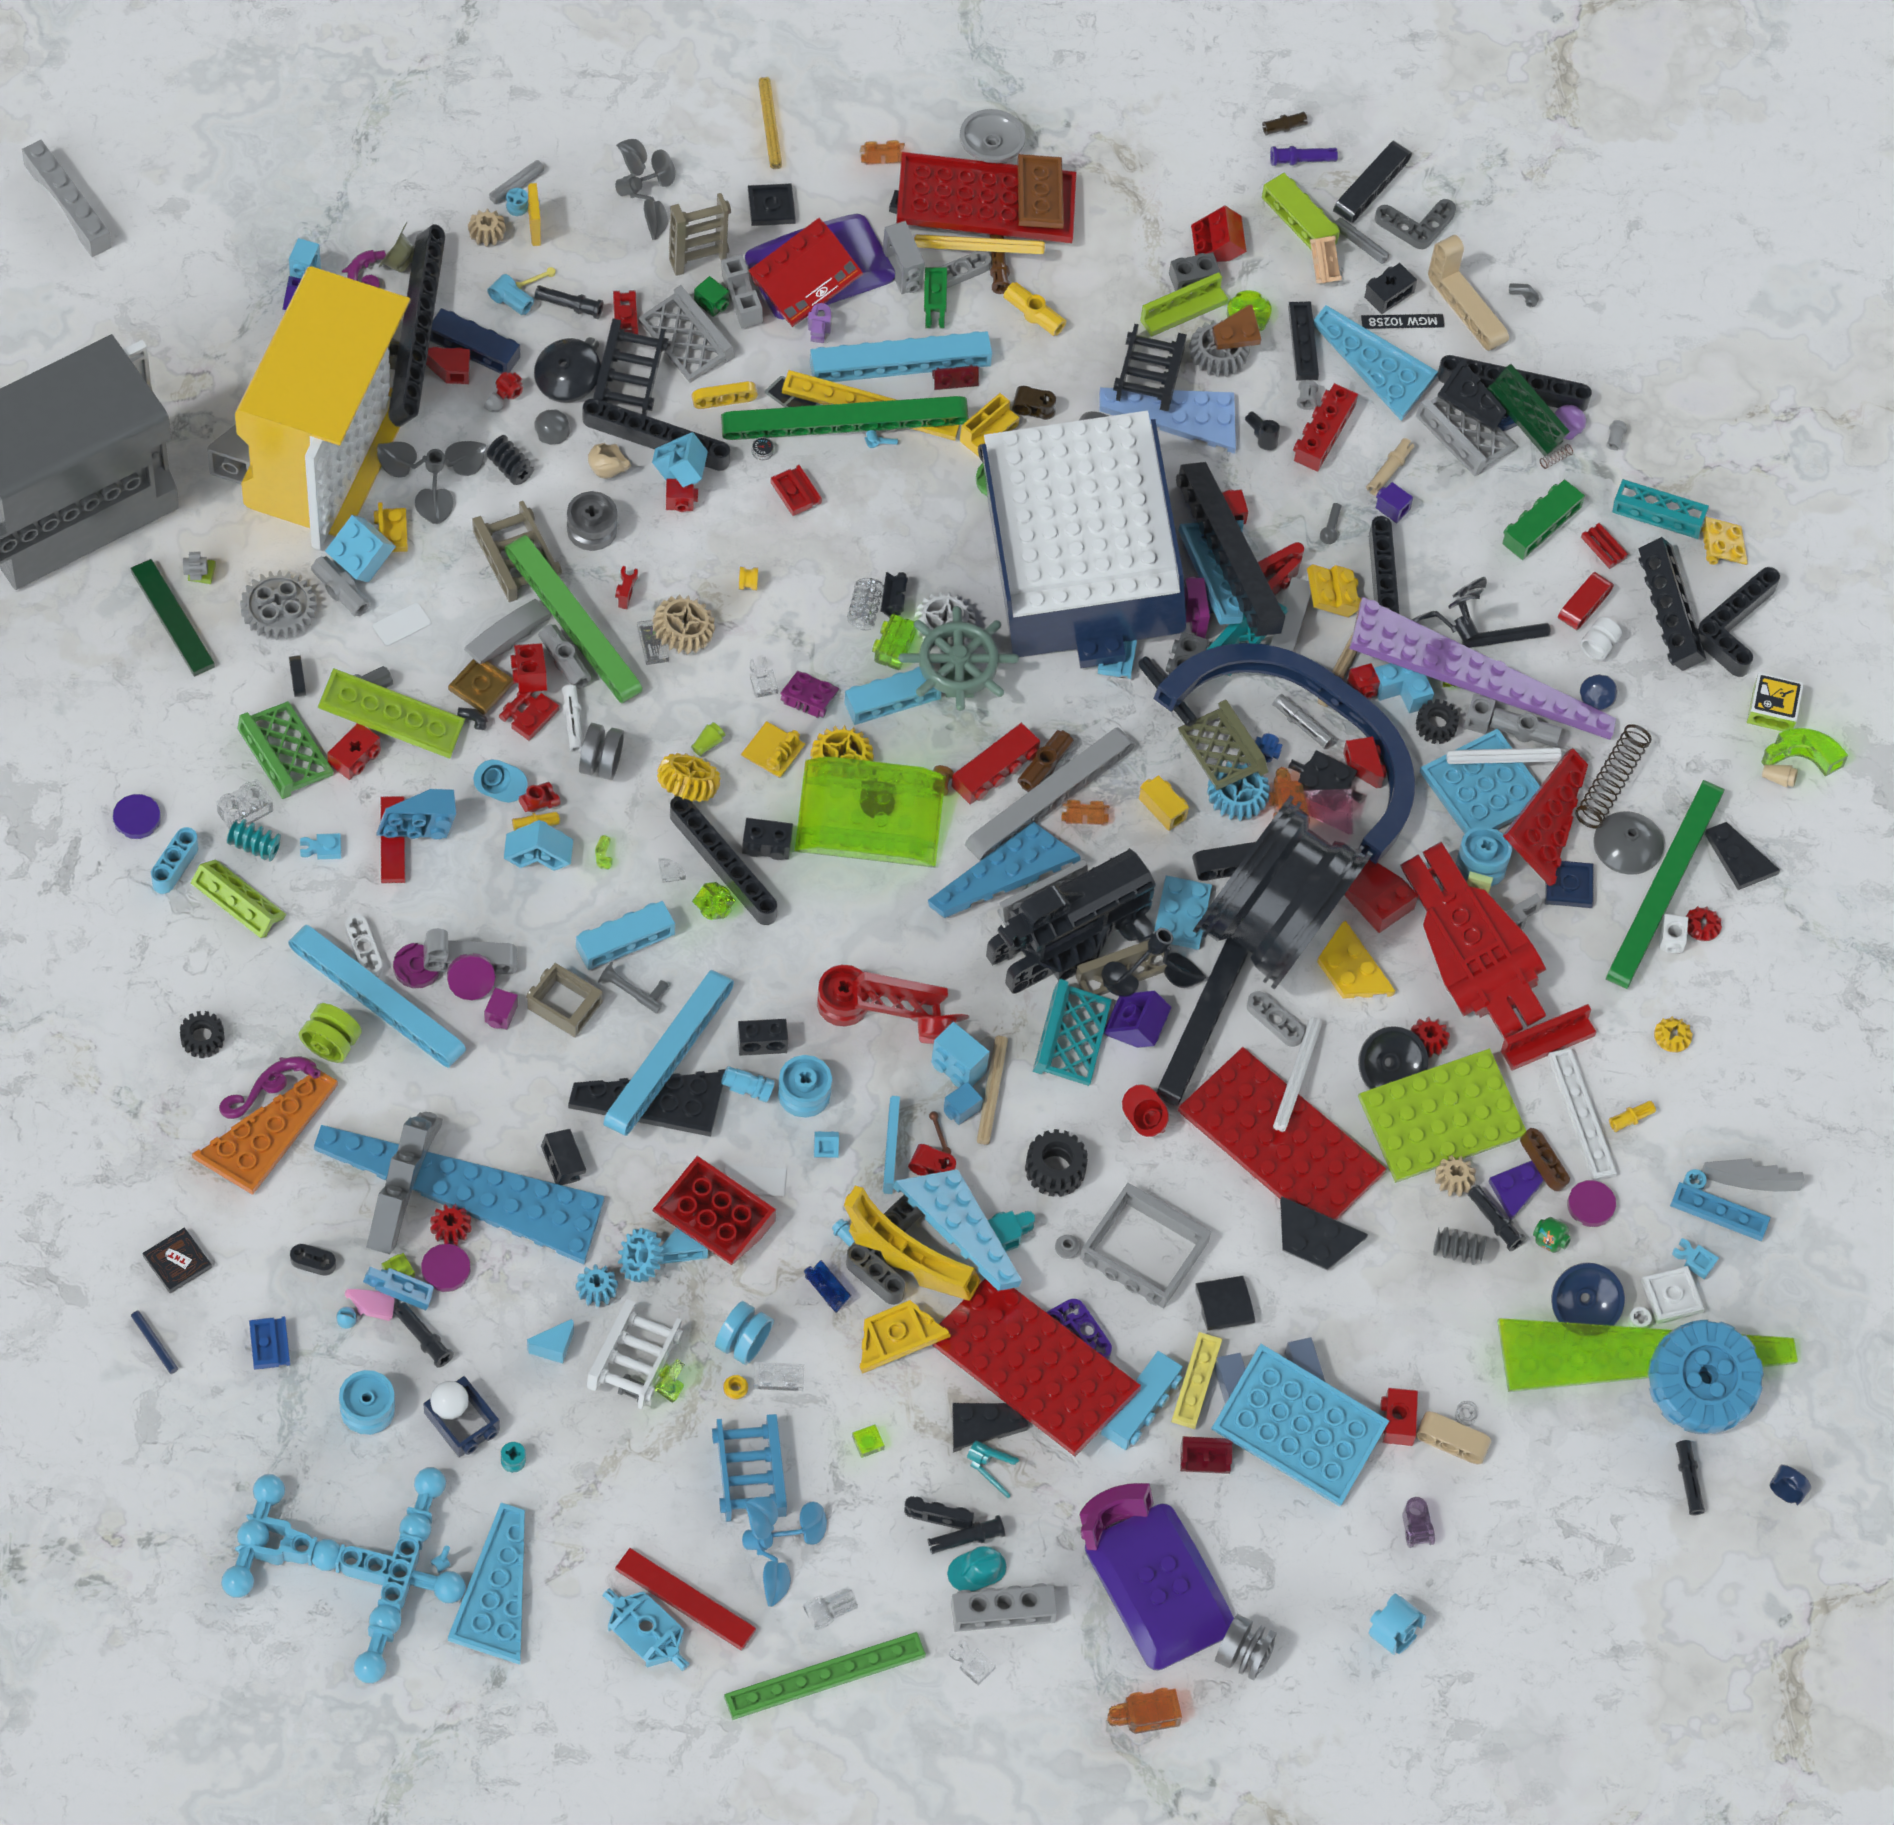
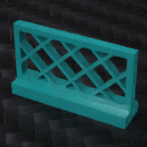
[1032,979,1112,1086]

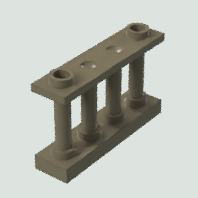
[669,193,731,276]
[472,501,562,602]

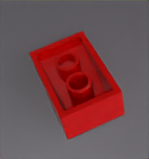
[1344,860,1418,933]

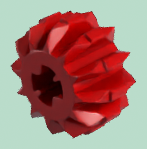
[1410,1016,1450,1058]
[430,1203,472,1246]

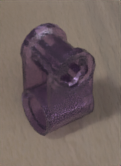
[1402,1497,1435,1548]

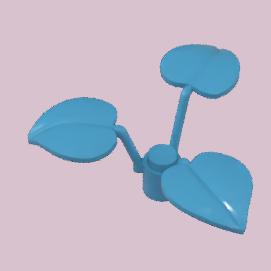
[742,1497,827,1607]

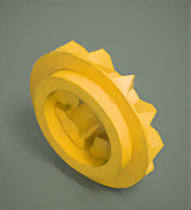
[1654,1016,1693,1052]

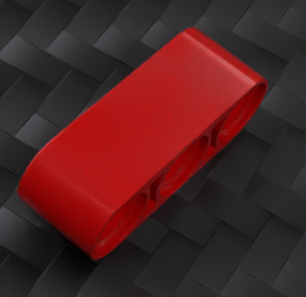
[1558,572,1614,631]

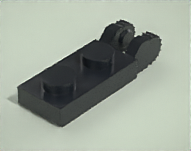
[904,1496,974,1530]

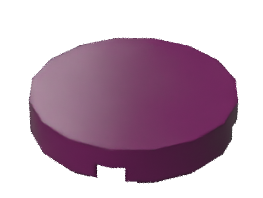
[393,943,440,988]
[447,953,496,1000]
[1567,1180,1616,1227]
[421,1244,471,1292]

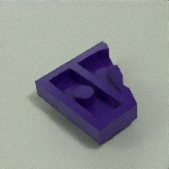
[1488,1160,1543,1220]

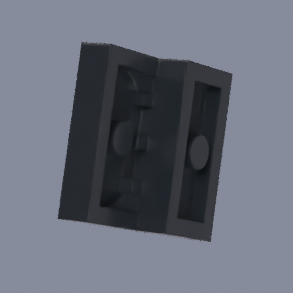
[1195,1276,1255,1331]

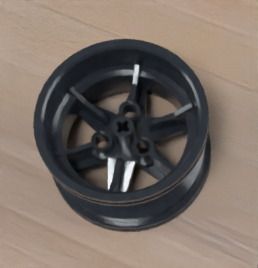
[1193,795,1373,990]

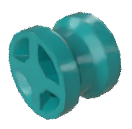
[501,1442,526,1473]

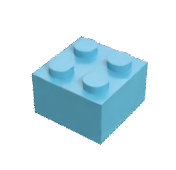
[325,515,396,583]
[931,1022,990,1088]

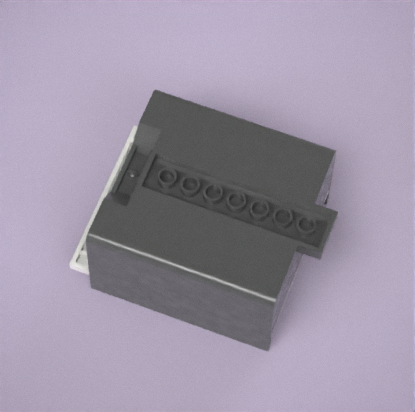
[0,334,179,590]

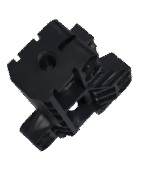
[986,848,1156,994]

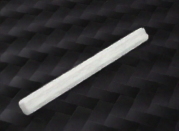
[1273,1017,1322,1132]

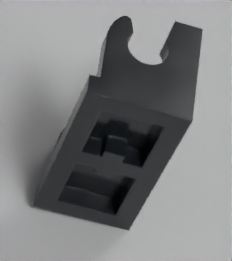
[541,1129,586,1185]

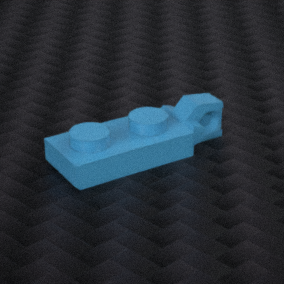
[363,1267,434,1311]

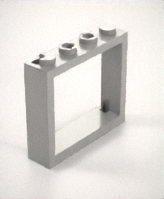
[1080,1183,1211,1309]

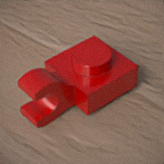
[615,566,638,609]

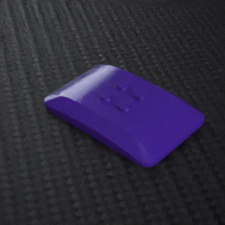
[745,213,896,320]
[1085,1503,1234,1671]

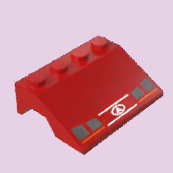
[748,218,863,328]

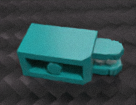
[988,1210,1035,1252]

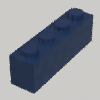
[430,308,520,374]

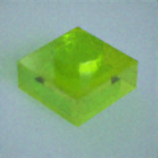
[852,1425,885,1458]

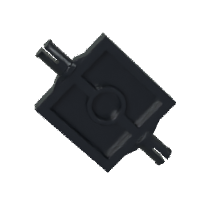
[1288,750,1363,811]

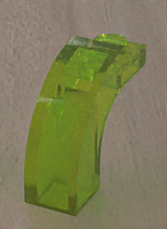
[1761,728,1848,777]

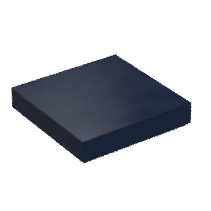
[1545,861,1594,908]

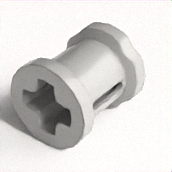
[1297,380,1319,410]

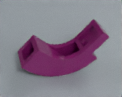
[1079,1483,1154,1550]

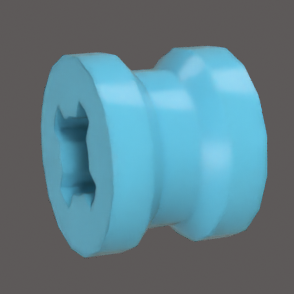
[506,188,528,216]

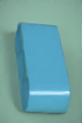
[151,827,198,894]

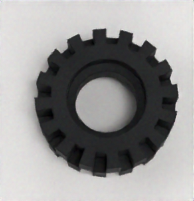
[1416,699,1459,744]
[180,1011,225,1058]

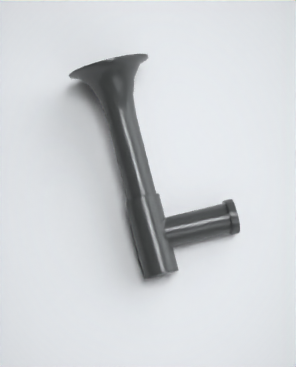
[598,962,669,1013]

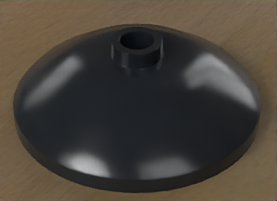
[534,338,601,403]
[1358,1026,1428,1089]

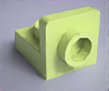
[1467,871,1493,894]

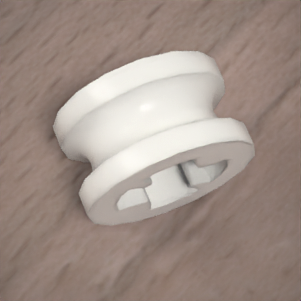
[1628,1307,1652,1332]

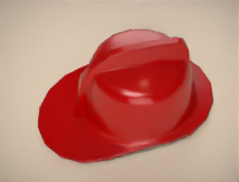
[911,1014,969,1044]
[1122,1084,1169,1137]

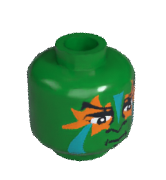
[1533,1217,1571,1253]

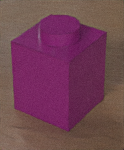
[484,987,518,1030]

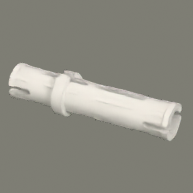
[562,685,583,753]

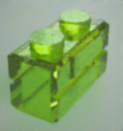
[872,614,917,670]

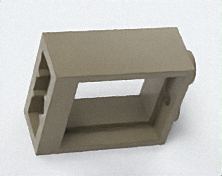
[526,963,603,1037]

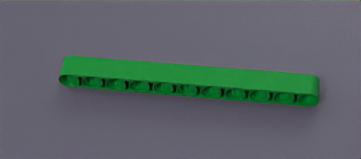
[721,396,969,440]
[1605,780,1725,989]

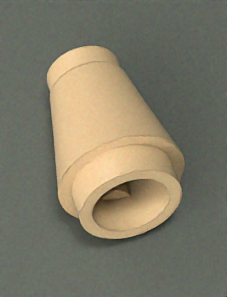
[1762,764,1798,788]

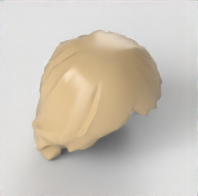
[588,443,631,479]

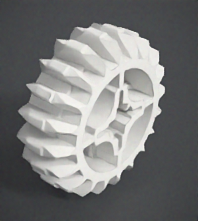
[914,592,976,651]

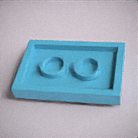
[1154,875,1212,950]

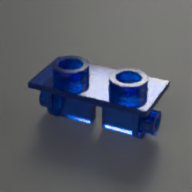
[804,1260,851,1313]

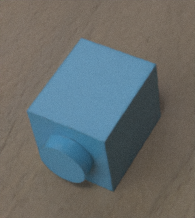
[944,1082,983,1125]

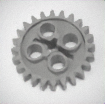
[240,570,316,640]

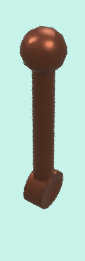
[929,1111,951,1154]

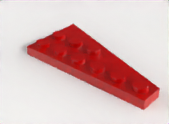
[1503,748,1588,887]

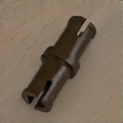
[1262,111,1308,135]

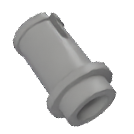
[1606,420,1627,450]

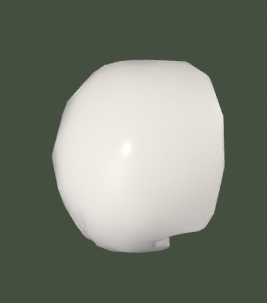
[430,1381,468,1420]

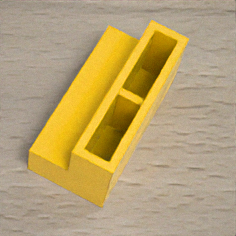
[960,393,1020,457]

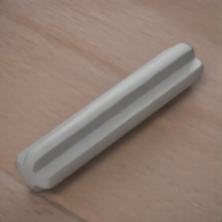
[489,160,544,204]

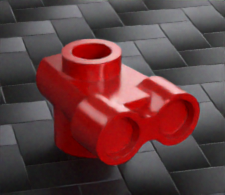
[519,782,561,812]

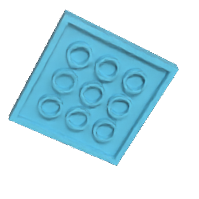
[1420,728,1540,834]

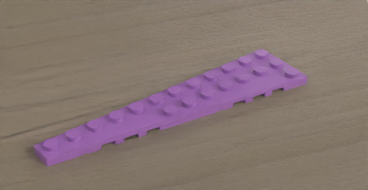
[1349,597,1616,740]

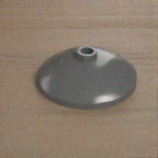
[1593,811,1664,875]

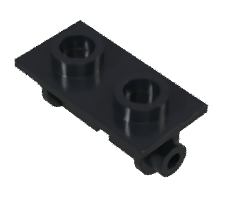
[880,572,908,622]

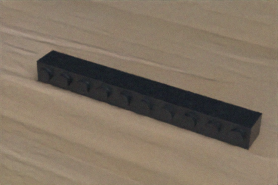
[1176,462,1286,637]

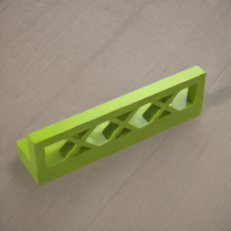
[1140,272,1228,337]
[190,859,286,938]

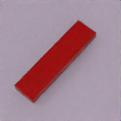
[380,796,405,883]

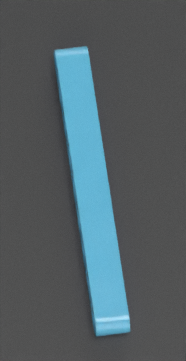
[288,925,466,1068]
[603,970,734,1136]

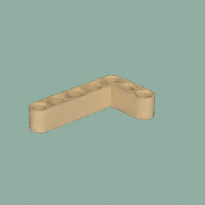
[1428,235,1509,351]

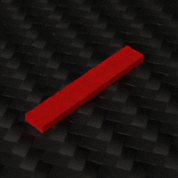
[615,1548,756,1651]

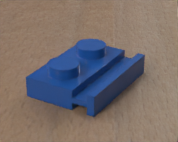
[249,1316,290,1370]

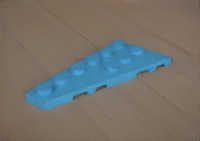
[928,822,1081,918]

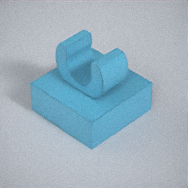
[814,1131,839,1158]

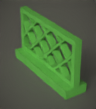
[237,701,334,799]

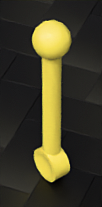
[515,267,555,289]

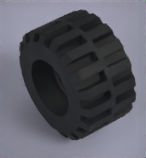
[1025,1129,1088,1197]

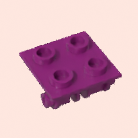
[780,671,839,718]

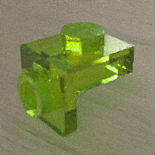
[654,1359,685,1403]

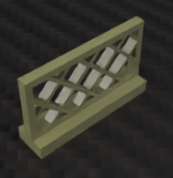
[1178,699,1268,790]

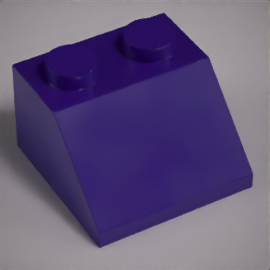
[1104,990,1172,1048]

